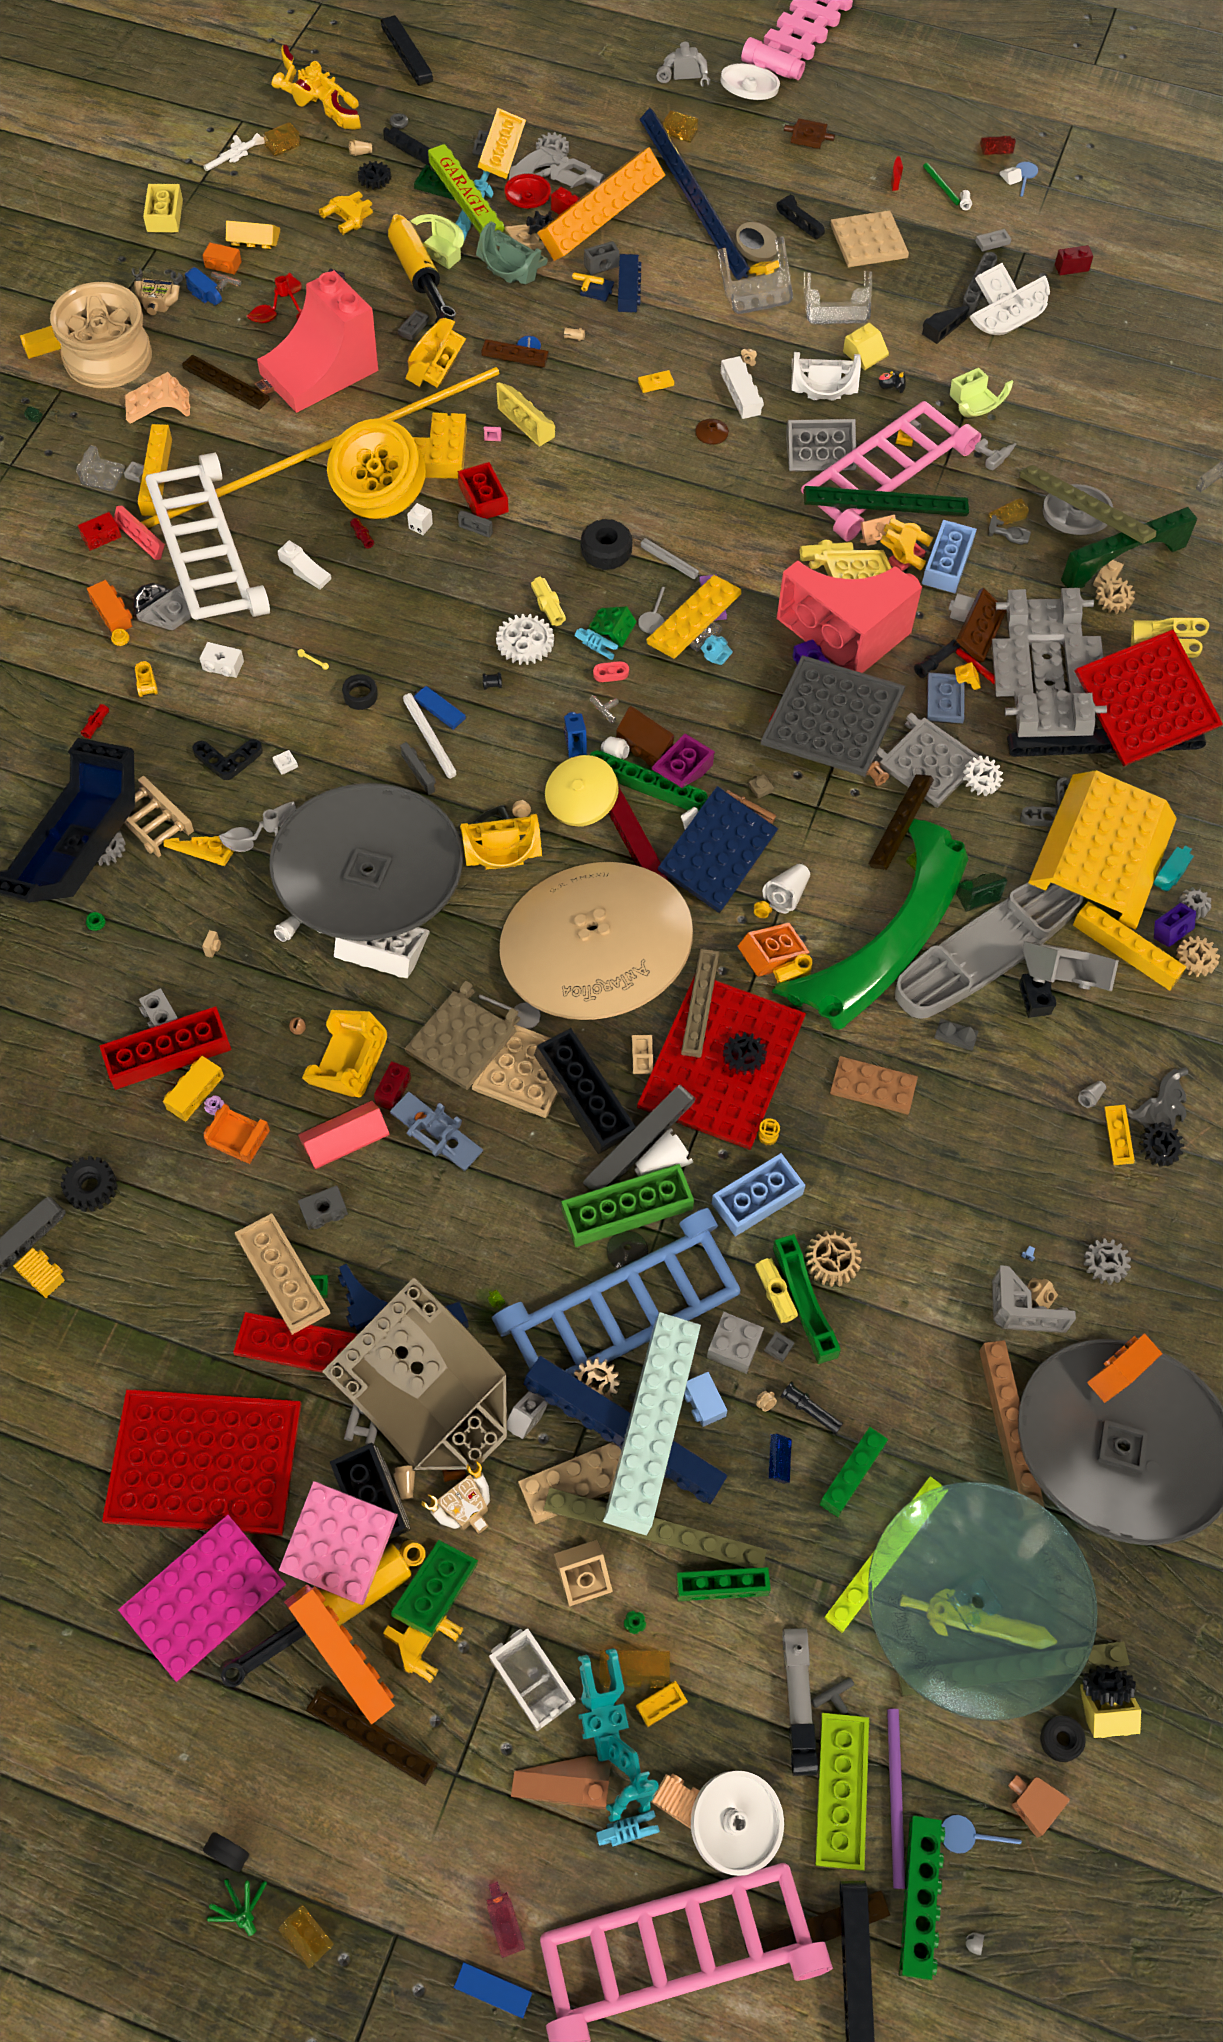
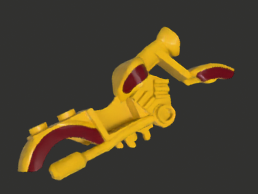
[272,45,361,130]

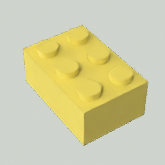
[143,184,183,233]

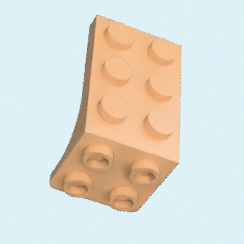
[125,372,190,424]

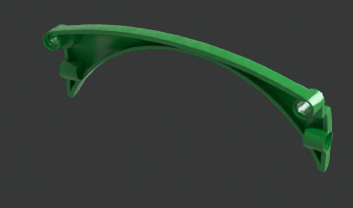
[772,819,969,1030]

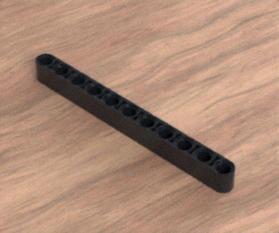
[1007,729,1206,757]

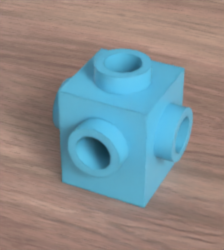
[700,635,733,665]

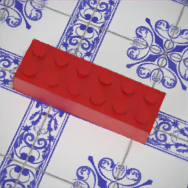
[99,1006,232,1090]

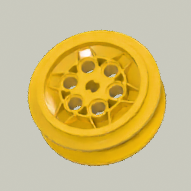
[327,418,426,519]

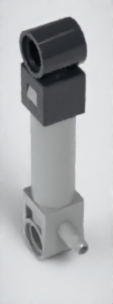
[782,1628,818,1776]

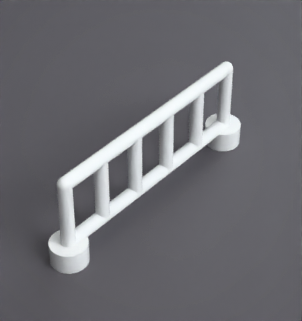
[145,453,270,620]

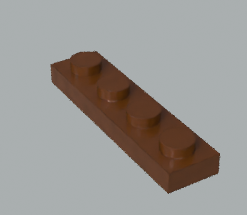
[481,339,549,368]

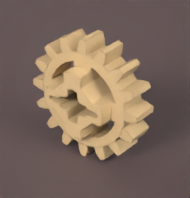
[1095,577,1135,614]
[1175,936,1220,977]
[574,1357,620,1401]

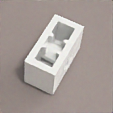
[200,642,244,678]

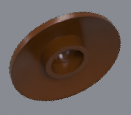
[695,418,729,445]

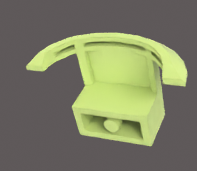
[411,214,464,269]
[950,368,1013,418]

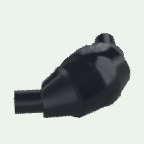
[133,583,172,617]

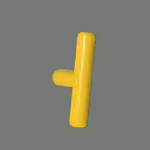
[572,272,604,291]

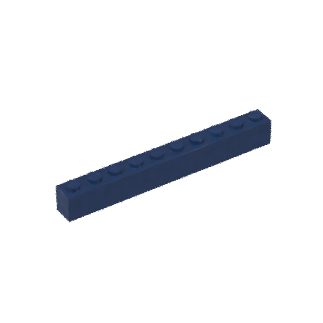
[523,1356,728,1504]

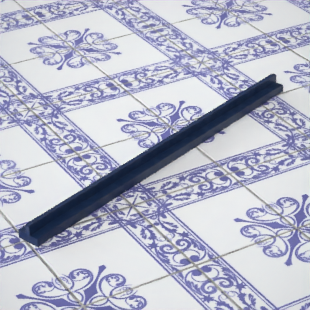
[640,107,750,280]

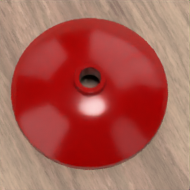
[505,174,551,209]

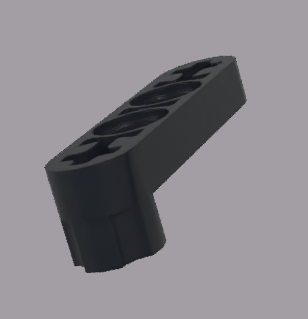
[776,194,825,239]

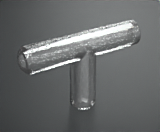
[211,271,242,292]
[590,695,619,723]

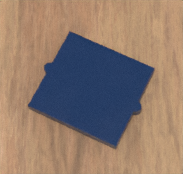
[580,279,615,302]

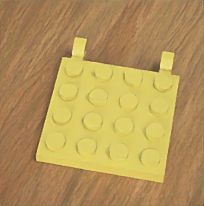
[809,550,891,579]

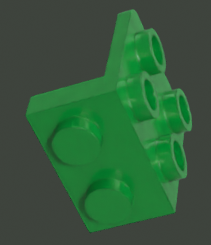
[587,606,637,647]

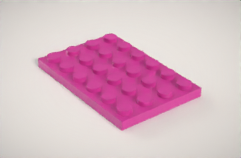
[118,1515,286,1682]

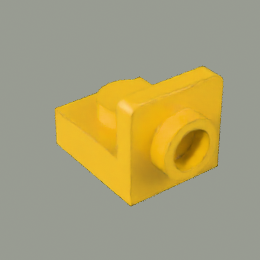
[955,662,981,690]

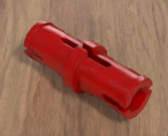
[81,704,109,739]

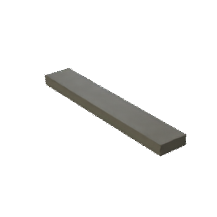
[681,949,719,1058]

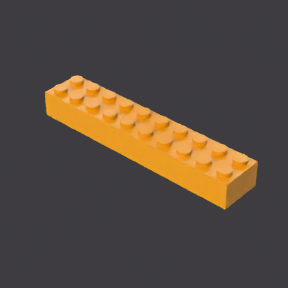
[537,147,665,261]

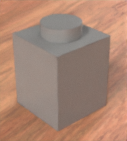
[948,594,975,622]

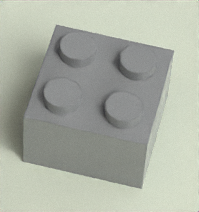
[707,1312,764,1374]

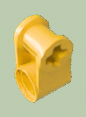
[135,661,158,698]

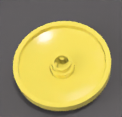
[545,755,619,827]

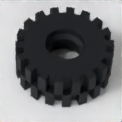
[61,1156,118,1212]

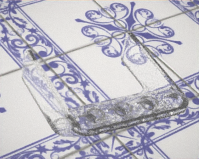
[718,236,793,314]

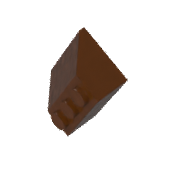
[616,706,674,767]

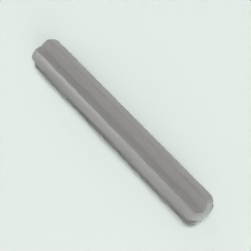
[641,538,699,579]

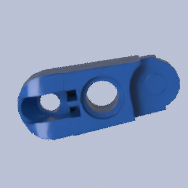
[184,267,222,305]

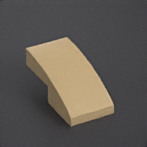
[632,1035,653,1074]

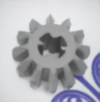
[1178,887,1211,921]

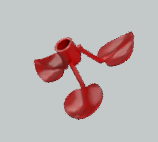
[247,272,302,323]

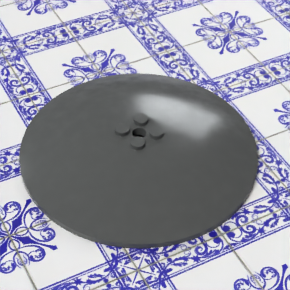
[270,783,463,941]
[1018,1339,1223,1545]

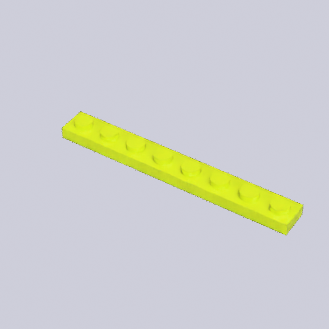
[824,1476,948,1633]

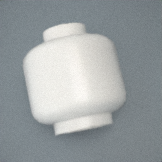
[601,737,629,760]

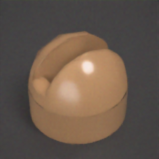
[289,1017,306,1035]

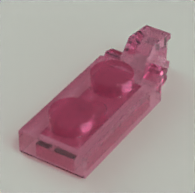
[486,1881,526,1958]

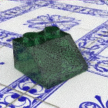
[956,872,1007,912]

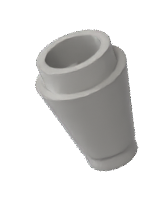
[1078,1081,1106,1108]

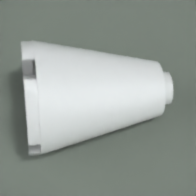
[762,864,810,914]
[634,1128,693,1177]

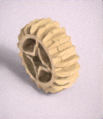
[804,1230,862,1287]

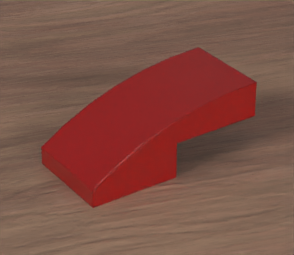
[891,156,903,191]

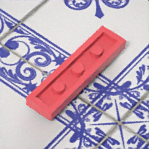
[114,506,165,560]

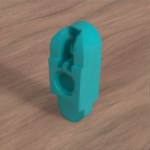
[1153,845,1194,891]

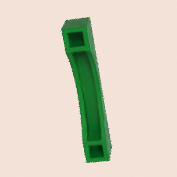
[773,1234,841,1364]

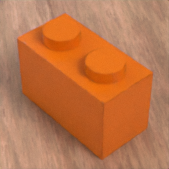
[202,242,242,275]

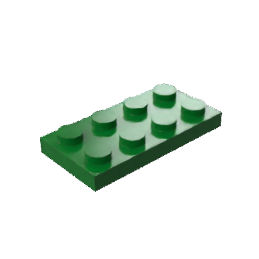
[391,1540,478,1638]

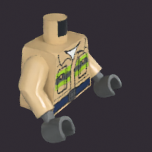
[132,268,183,315]

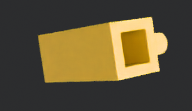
[20,326,61,359]

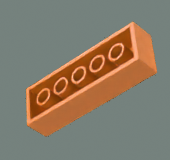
[284,1584,395,1725]

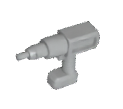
[974,438,1017,471]

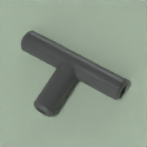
[811,1677,854,1715]

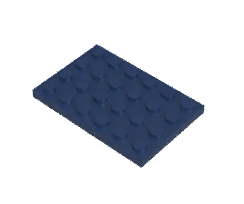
[657,786,778,913]

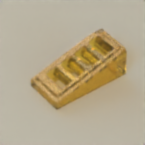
[988,498,1029,527]

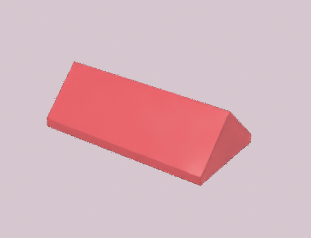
[298,1101,390,1169]

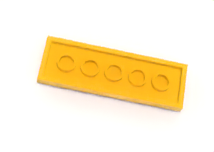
[478,108,526,179]
[646,575,742,659]

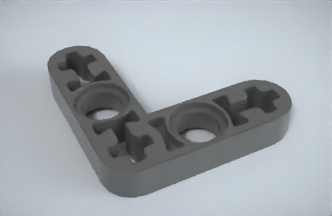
[1020,777,1071,827]

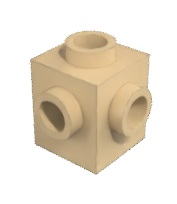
[1027,1278,1058,1309]

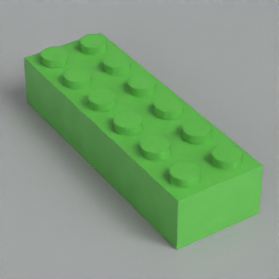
[561,1164,694,1247]

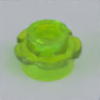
[487,1289,505,1309]

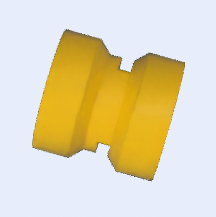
[758,1119,780,1145]

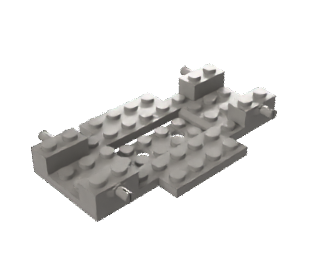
[992,588,1107,737]

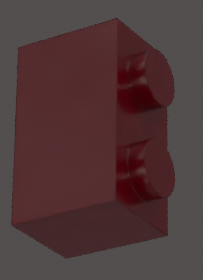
[1055,245,1093,276]

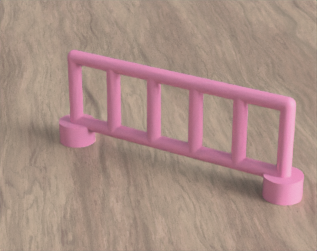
[801,401,981,542]
[540,1863,833,2042]

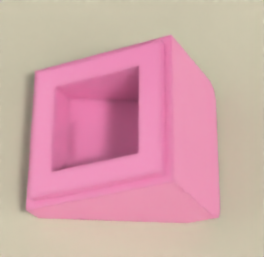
[484,427,502,441]

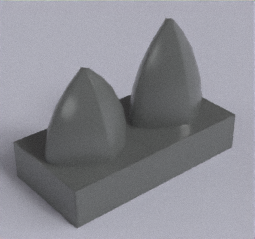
[934,1019,979,1051]

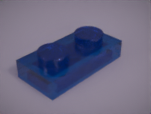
[769,1434,792,1484]

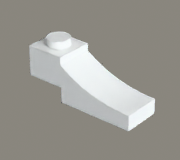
[278,540,331,589]

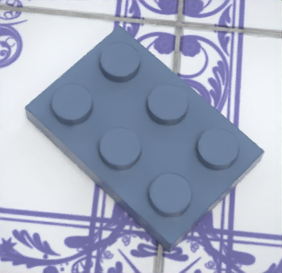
[927,673,964,723]

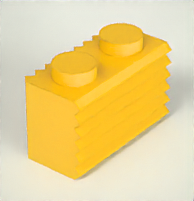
[13,1248,65,1298]

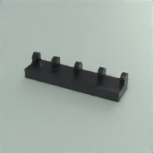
[383,127,431,166]

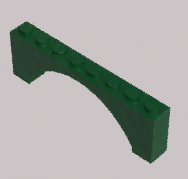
[1061,507,1198,588]

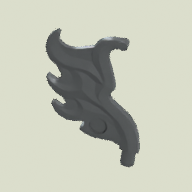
[1123,1067,1188,1141]

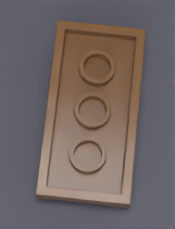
[830,1056,918,1115]

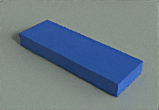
[413,686,466,730]
[454,1962,532,2019]

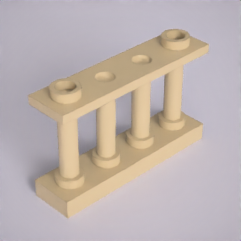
[108,776,194,858]

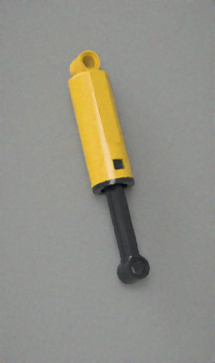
[388,214,456,323]
[219,1540,425,1687]

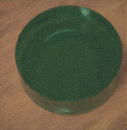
[24,406,43,423]

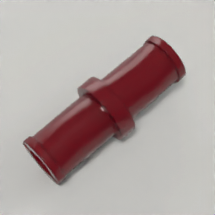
[350,518,374,549]

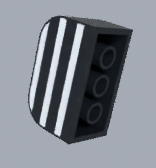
[330,1442,411,1541]

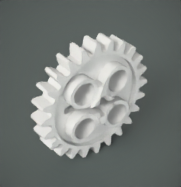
[496,614,554,665]

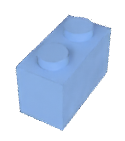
[684,1372,727,1427]

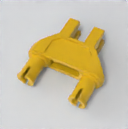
[319,191,373,235]
[880,518,933,571]
[383,1615,463,1683]

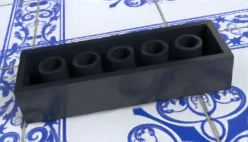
[534,1028,636,1154]

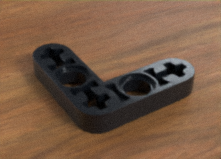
[192,739,263,780]

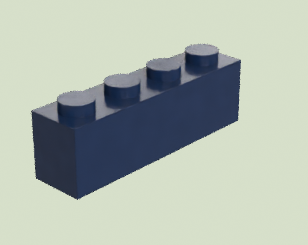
[618,254,641,312]

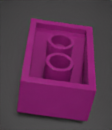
[652,734,715,788]

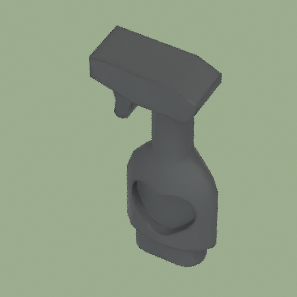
[988,515,1031,545]

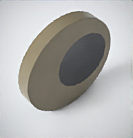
[734,222,779,263]

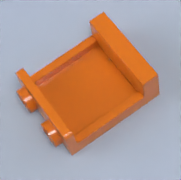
[204,1104,270,1164]

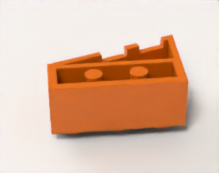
[1087,1333,1163,1403]

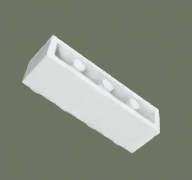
[720,356,764,419]

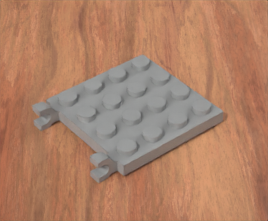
[874,713,979,808]

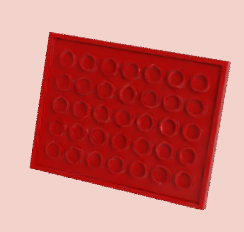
[102,1389,302,1536]

